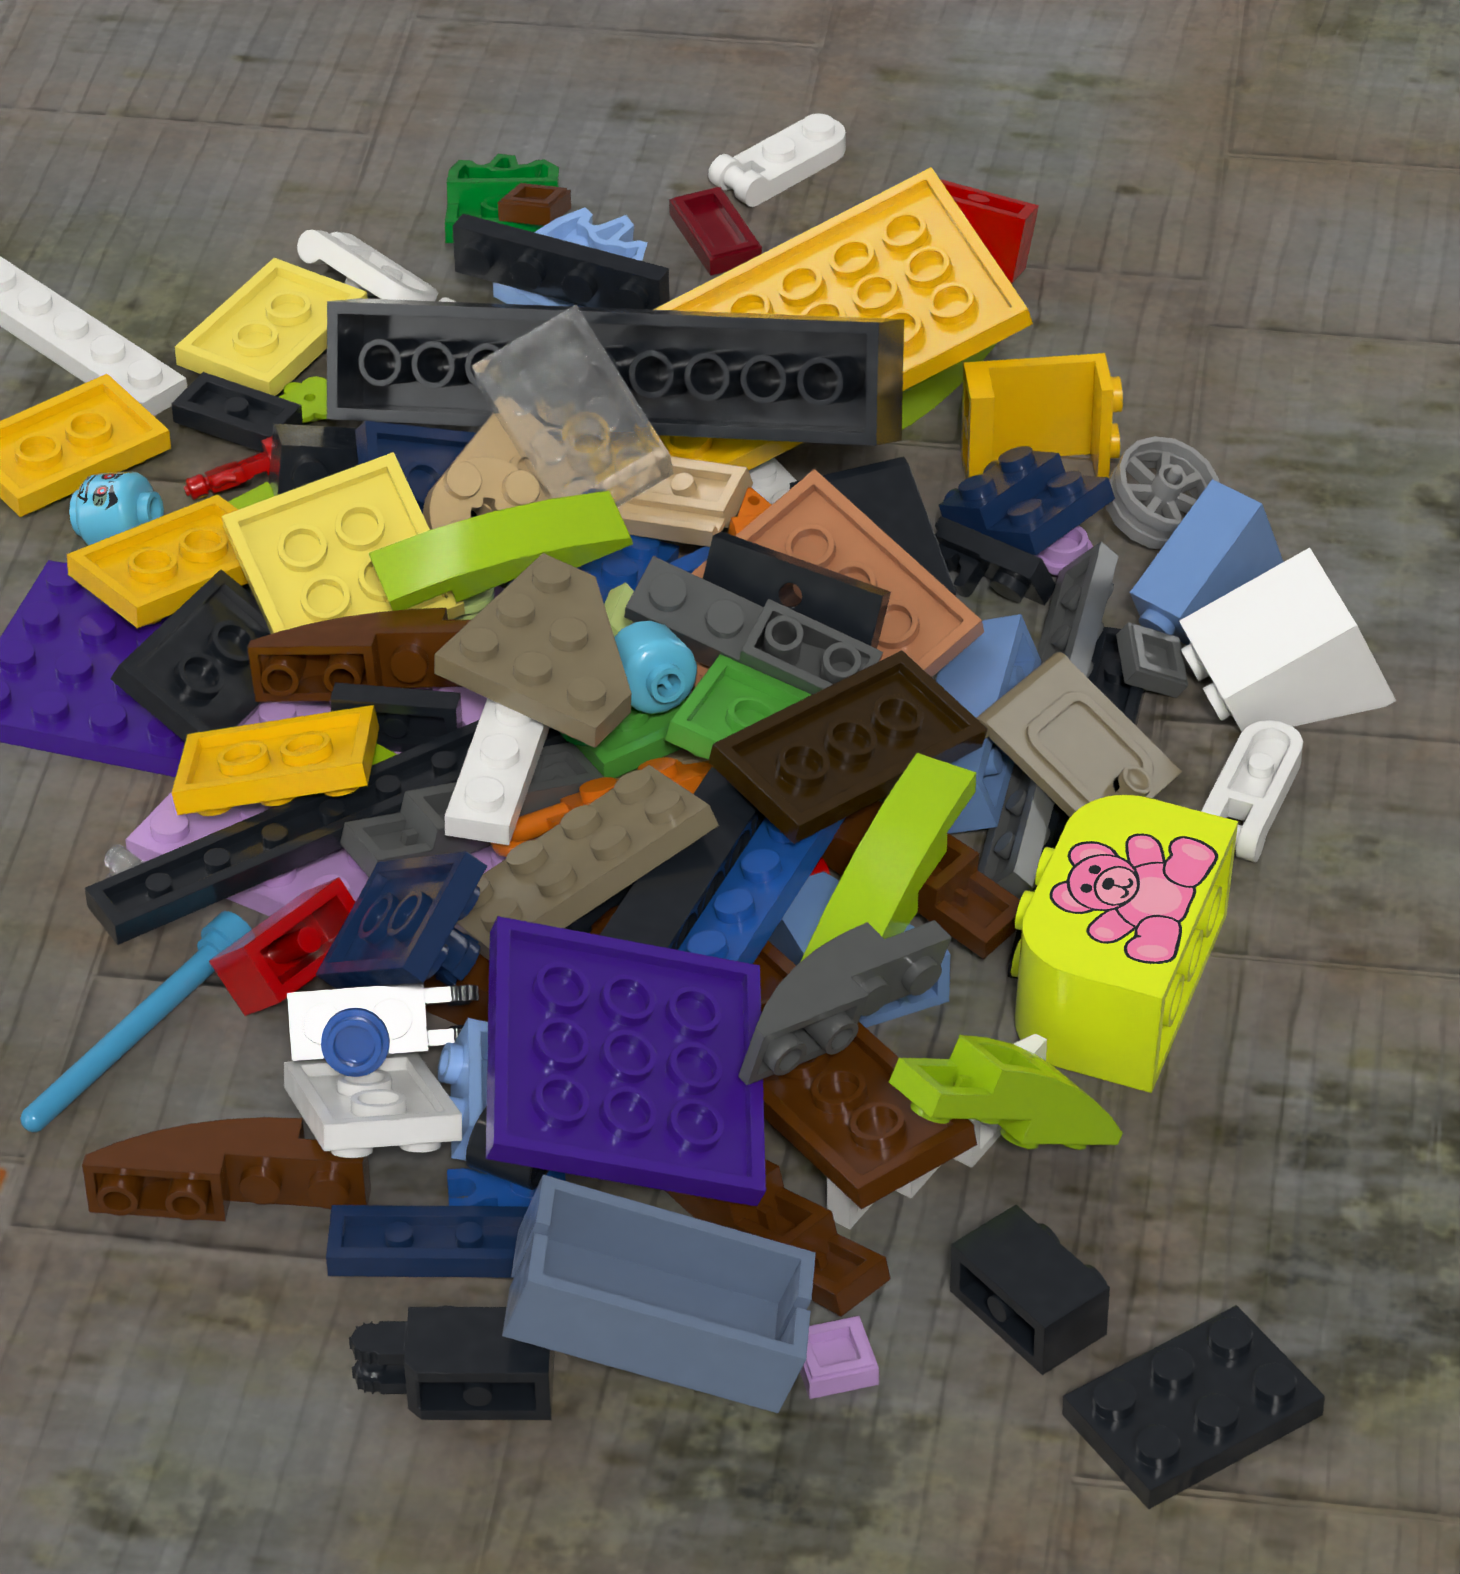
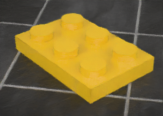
[0,374,171,517]
[67,494,248,628]
[171,705,379,816]

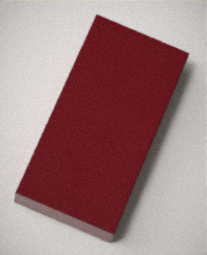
[669,187,762,276]

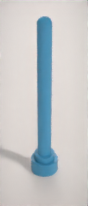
[20,911,252,1132]

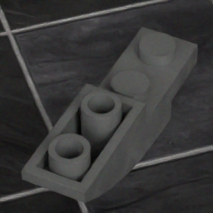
[624,556,883,694]
[739,920,952,1085]

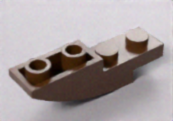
[247,608,471,702]
[822,801,1020,959]
[82,1117,371,1222]

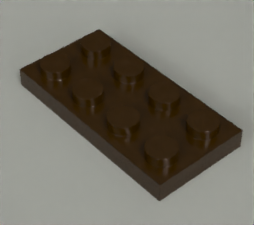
[708,650,988,844]

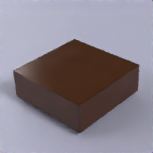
[498,183,571,226]

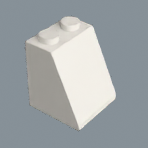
[1179,548,1396,732]

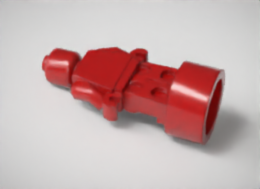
[183,437,272,500]

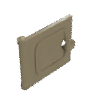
[976,652,1182,817]

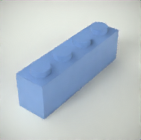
[936,614,1041,834]

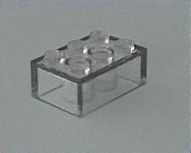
[471,305,674,508]

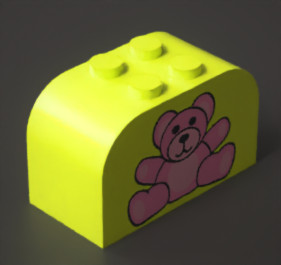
[1011,795,1238,1093]

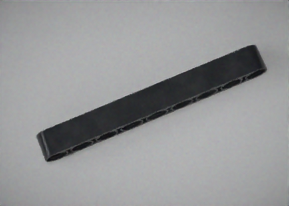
[466,767,765,1190]

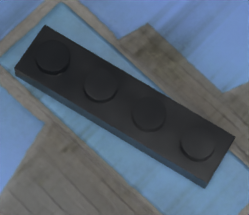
[453,214,670,310]

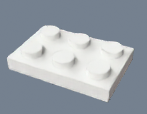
[284,1053,462,1158]

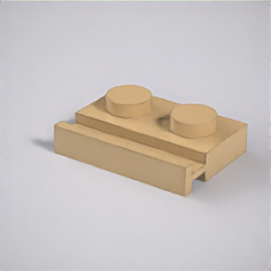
[617,452,753,547]

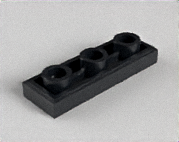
[703,531,891,649]

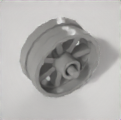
[1106,436,1219,550]

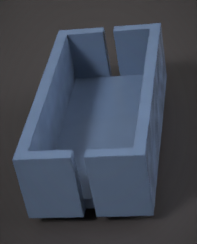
[502,1175,816,1413]

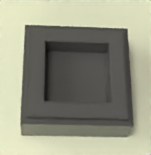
[1116,622,1188,698]

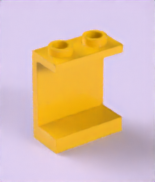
[961,353,1123,479]

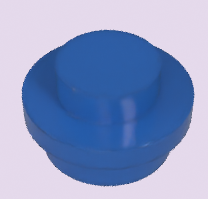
[321,1007,390,1077]

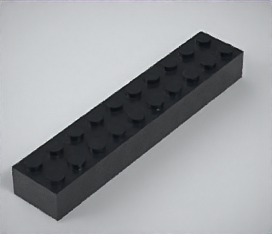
[327,298,904,446]

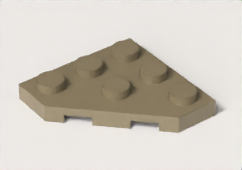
[434,553,632,748]

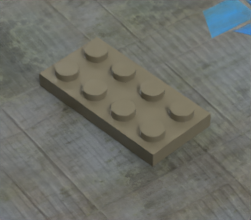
[454,765,719,960]

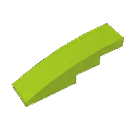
[369,491,633,611]
[800,753,976,962]

